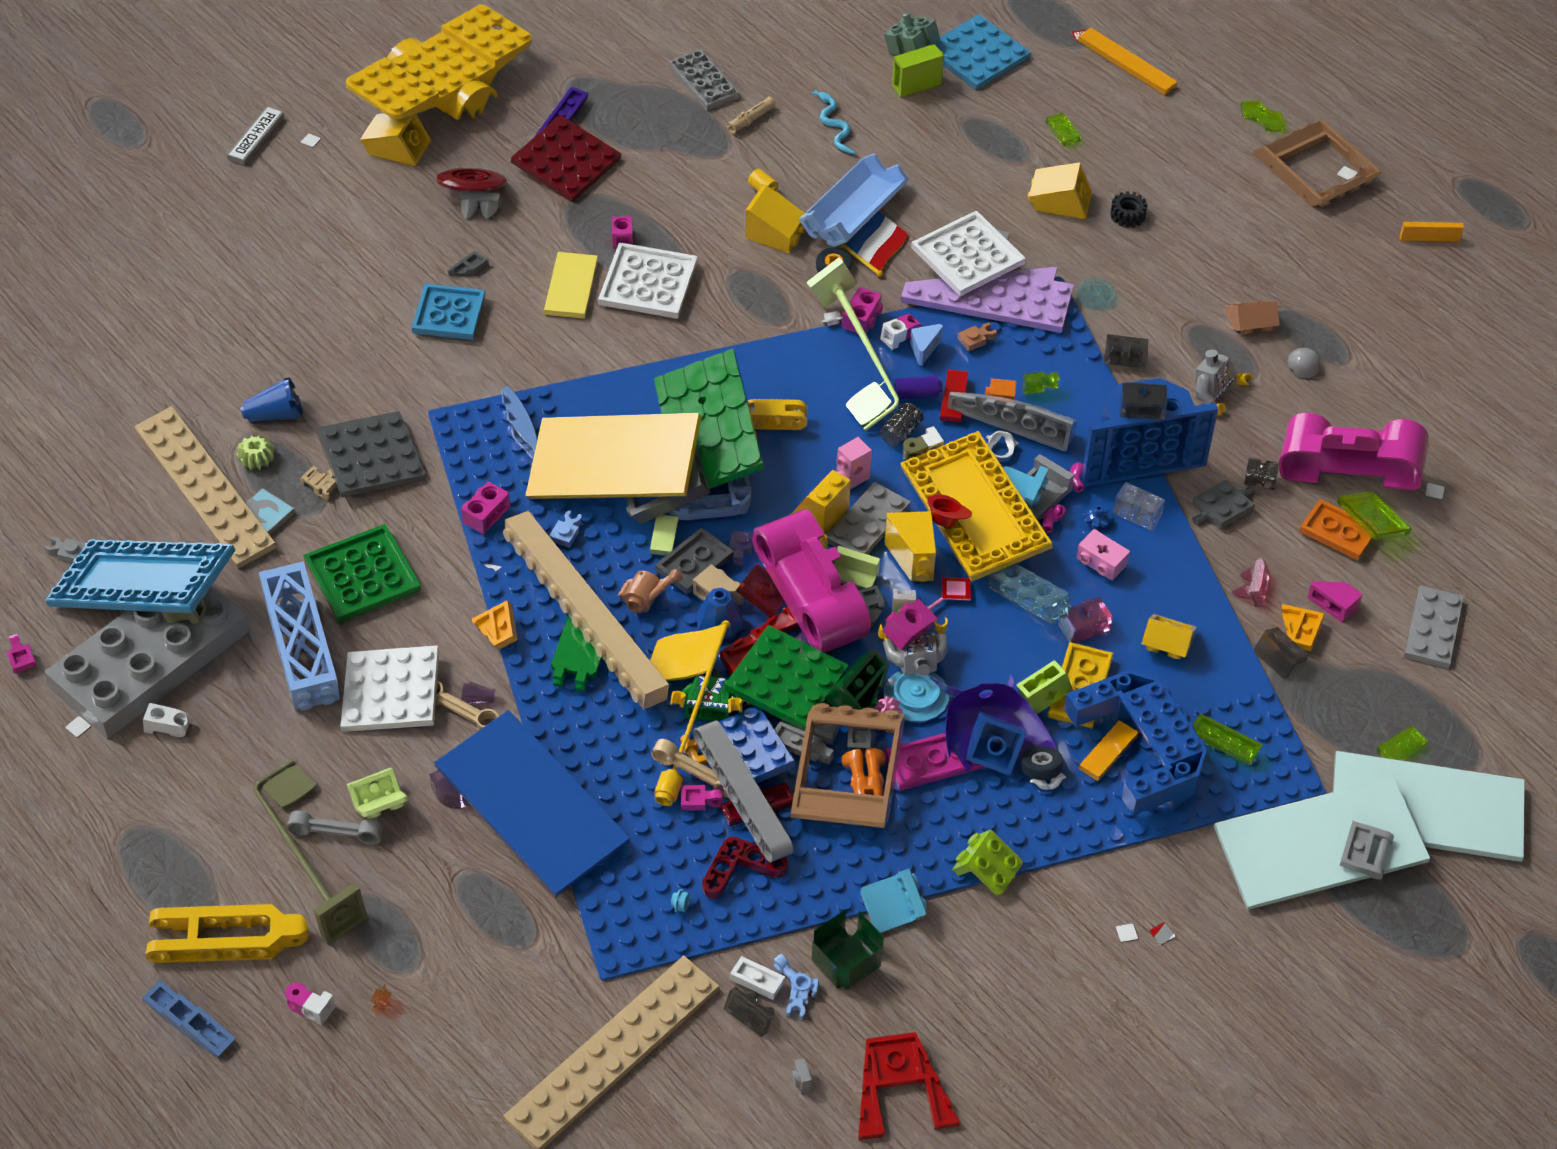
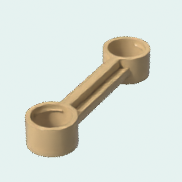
[435,680,499,731]
[651,739,730,799]

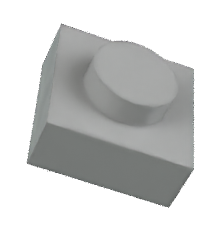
[791,1058,812,1094]

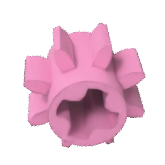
[874,696,902,714]

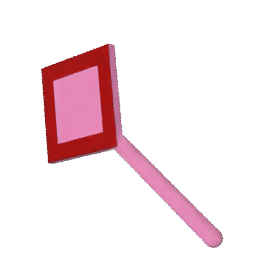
[927,577,971,611]

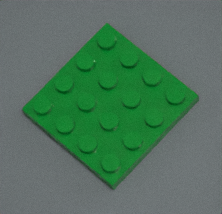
[303,523,421,623]
[724,625,848,731]

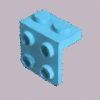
[1003,465,1049,510]
[860,869,927,933]

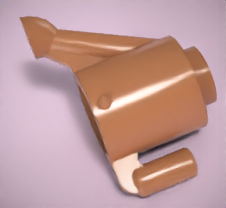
[618,569,683,613]

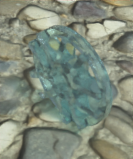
[1076,278,1115,310]

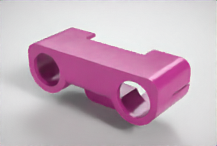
[1279,413,1429,490]
[752,509,871,653]

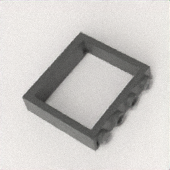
[624,412,710,524]

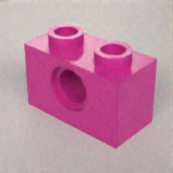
[882,599,938,650]

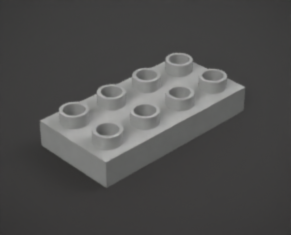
[44,586,250,739]

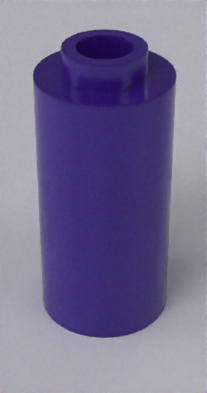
[894,376,943,399]

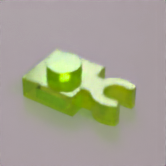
[1022,372,1060,394]

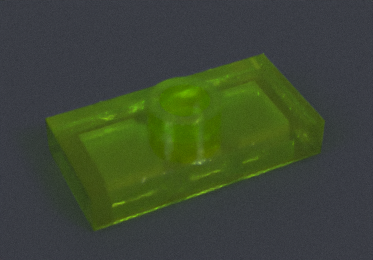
[1045,112,1081,147]
[1376,725,1428,761]

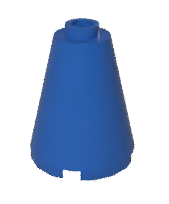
[240,377,303,422]

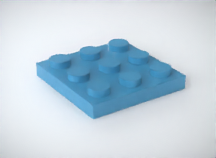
[412,284,486,340]

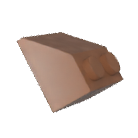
[1225,300,1280,334]

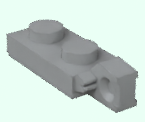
[775,721,834,765]

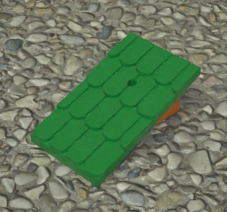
[654,349,765,489]

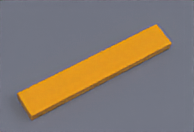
[1078,28,1178,95]

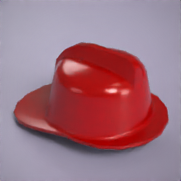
[927,494,972,529]

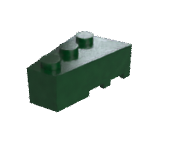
[825,648,890,710]

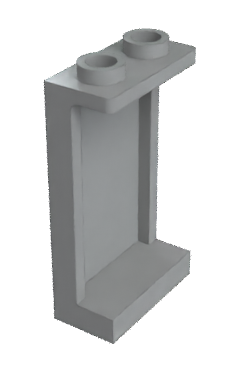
[1027,454,1074,522]

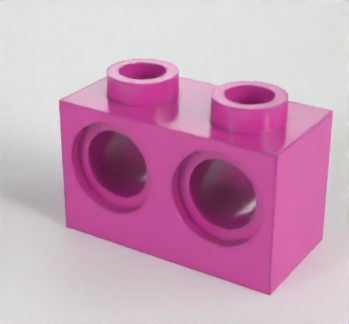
[842,287,883,334]
[461,482,510,535]

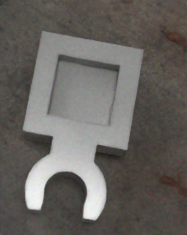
[45,537,86,564]

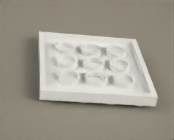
[911,211,1026,296]
[598,243,698,319]
[340,645,439,732]

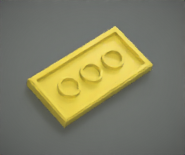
[544,252,598,319]

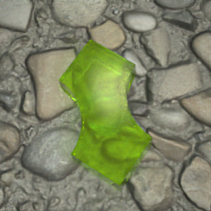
[1240,100,1285,132]

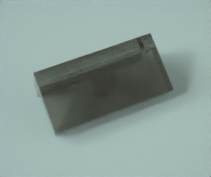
[1253,627,1310,679]

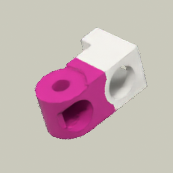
[880,314,922,350]
[285,983,336,1026]

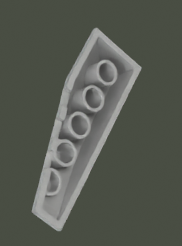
[947,392,1078,452]

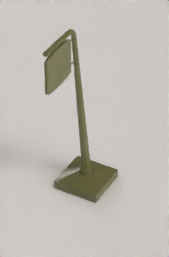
[254,759,368,945]

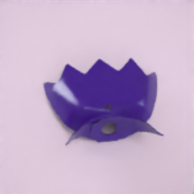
[930,674,1057,771]

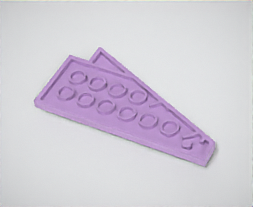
[901,267,1074,333]

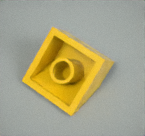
[1141,614,1197,659]

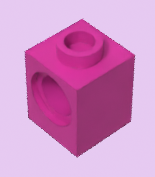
[612,216,633,248]

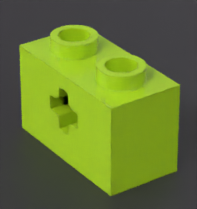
[1016,660,1074,714]

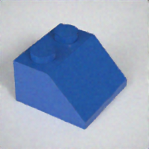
[966,712,1027,776]

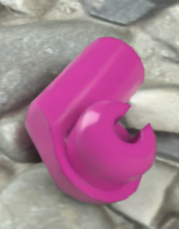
[1070,462,1085,493]

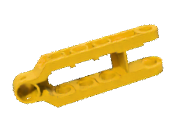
[146,904,310,963]

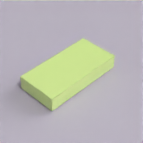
[650,515,679,556]

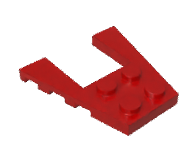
[719,606,798,675]
[858,1032,960,1141]

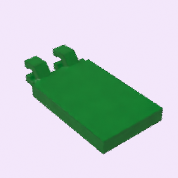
[551,616,602,692]

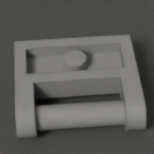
[1340,821,1394,879]

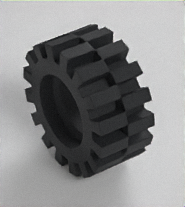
[1110,191,1148,228]

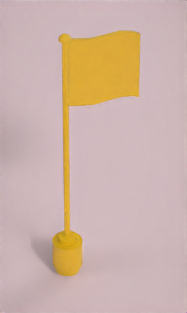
[650,620,730,806]

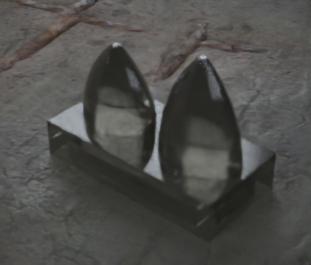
[723,987,775,1037]

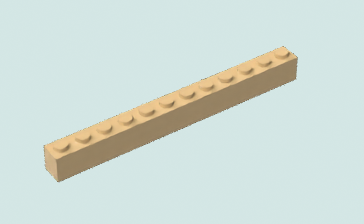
[503,511,669,710]

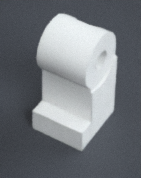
[143,703,191,737]

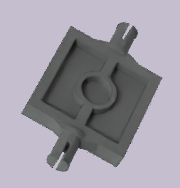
[1192,480,1255,529]

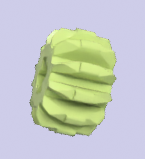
[237,435,274,471]

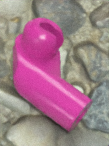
[1042,505,1066,533]

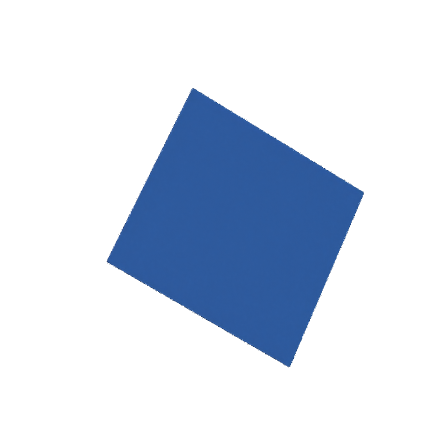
[428,276,1325,981]

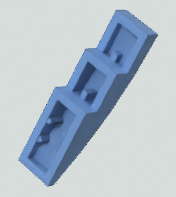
[501,386,537,459]
[142,980,236,1058]

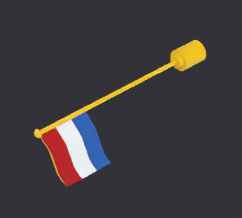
[748,168,908,278]

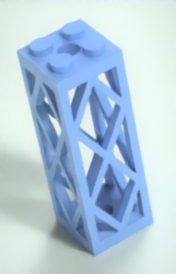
[259,561,340,711]

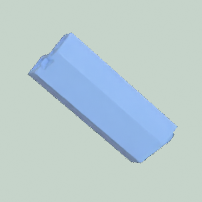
[799,154,909,247]

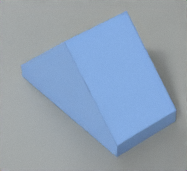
[910,324,943,366]

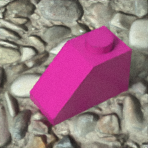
[1307,581,1363,623]

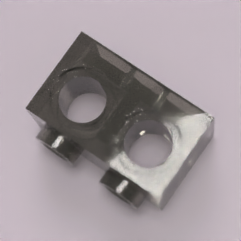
[1103,334,1149,369]

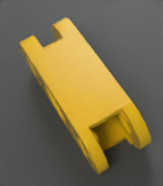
[748,399,807,430]

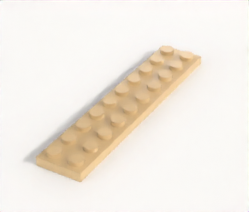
[134,406,277,569]
[503,956,719,1149]

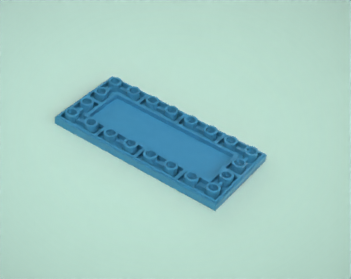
[45,539,236,613]

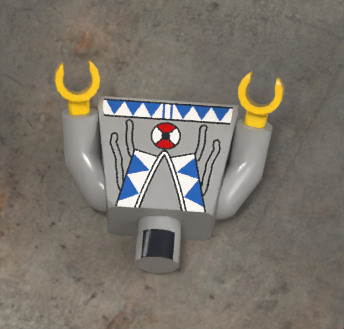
[1196,349,1253,416]
[878,617,948,676]

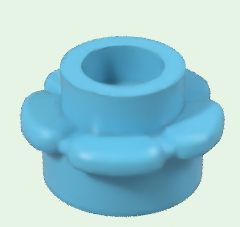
[671,889,690,913]

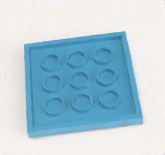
[935,14,1031,90]

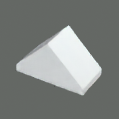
[892,589,916,613]

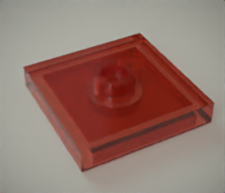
[736,563,785,618]

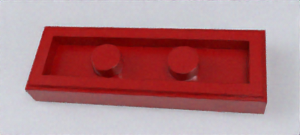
[940,369,969,423]

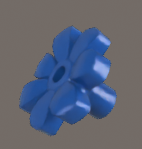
[1084,505,1112,529]

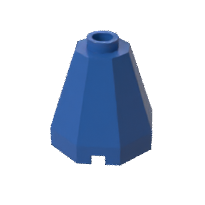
[696,588,743,643]

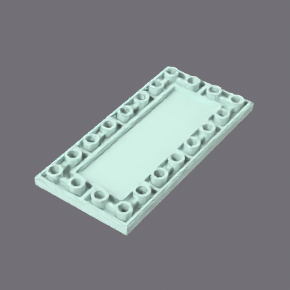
[1333,751,1524,862]
[1214,776,1430,910]

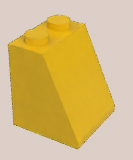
[360,113,431,166]
[1028,163,1093,219]
[746,184,806,253]
[790,470,851,535]
[885,511,936,582]

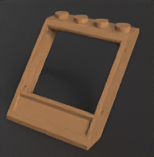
[1253,119,1382,207]
[791,703,905,828]

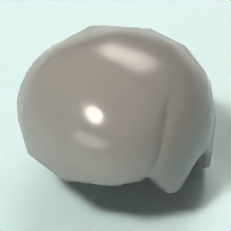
[1288,347,1320,378]

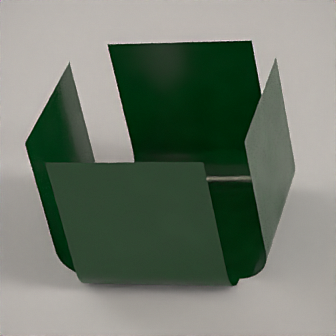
[812,908,884,990]

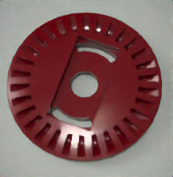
[437,168,506,192]

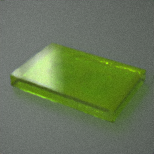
[1337,491,1412,540]

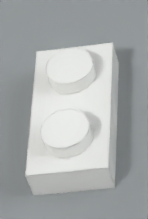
[729,956,785,1000]

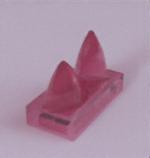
[1232,558,1270,607]

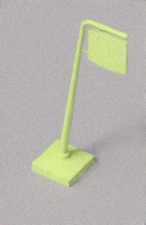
[806,257,899,431]

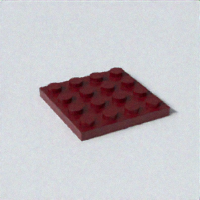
[511,115,621,202]

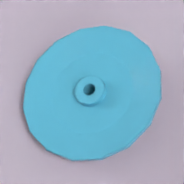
[884,670,949,722]

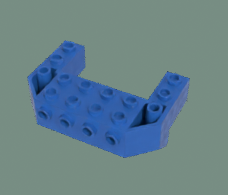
[1064,670,1207,816]

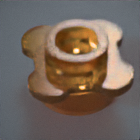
[370,984,392,1011]

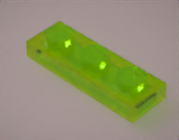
[1193,713,1263,765]

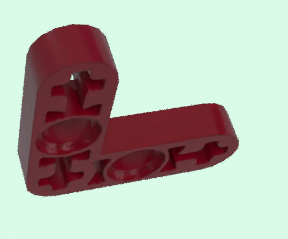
[702,837,788,899]

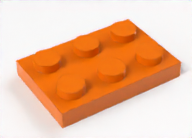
[1299,499,1379,561]

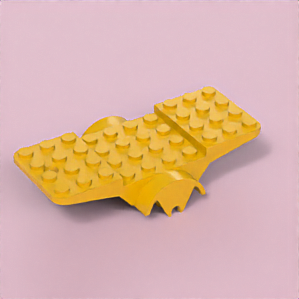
[346,4,532,120]

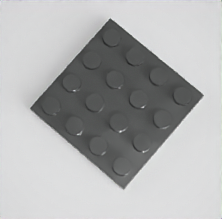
[317,411,426,498]

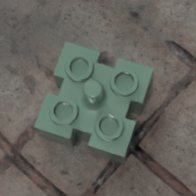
[884,12,941,55]

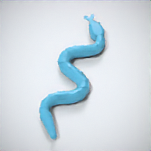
[812,90,856,155]

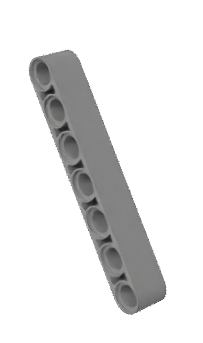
[694,721,793,862]

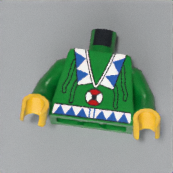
[670,669,742,722]

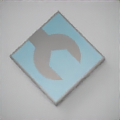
[245,488,295,535]

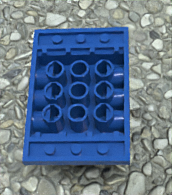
[1081,378,1218,487]

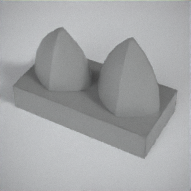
[459,191,502,220]

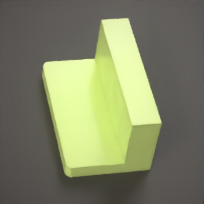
[834,546,880,589]

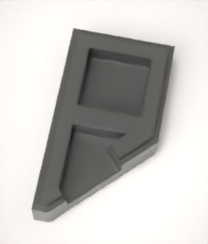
[448,251,489,276]
[858,585,885,627]

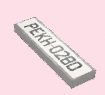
[227,107,284,165]

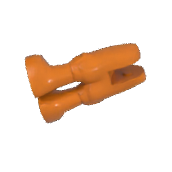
[841,748,886,796]

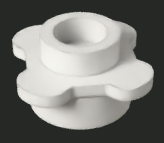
[822,311,843,326]

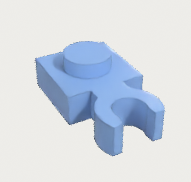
[549,510,582,548]

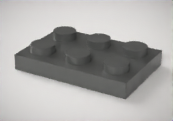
[655,527,733,594]

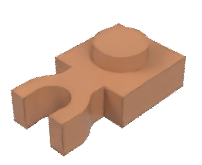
[957,322,997,352]

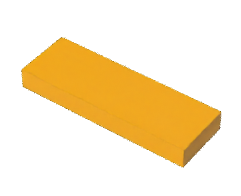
[1400,222,1464,242]
[1079,720,1138,781]

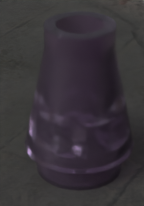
[461,681,495,704]

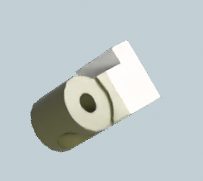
[903,426,944,461]

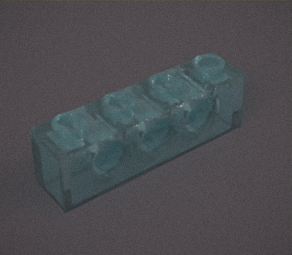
[987,563,1071,624]

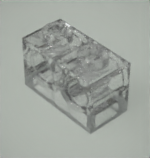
[1113,482,1165,531]

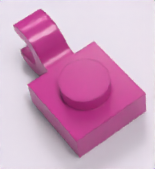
[6,634,36,674]
[681,785,723,811]

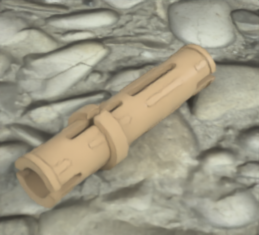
[727,96,776,134]

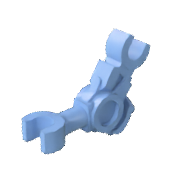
[773,954,819,1021]

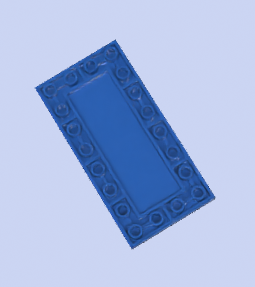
[434,710,630,897]

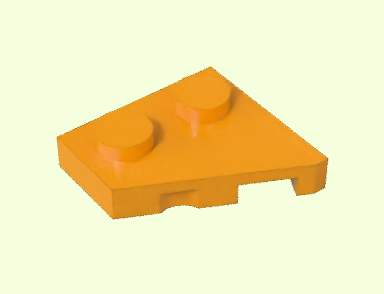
[472,601,518,649]
[1281,604,1324,652]

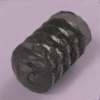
[880,403,924,447]

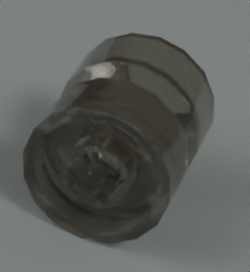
[1244,457,1279,490]

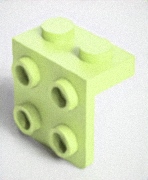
[346,768,408,819]

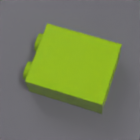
[892,44,945,97]

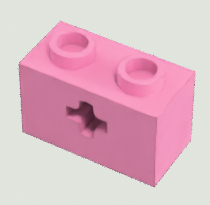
[836,437,872,489]
[1076,529,1130,581]

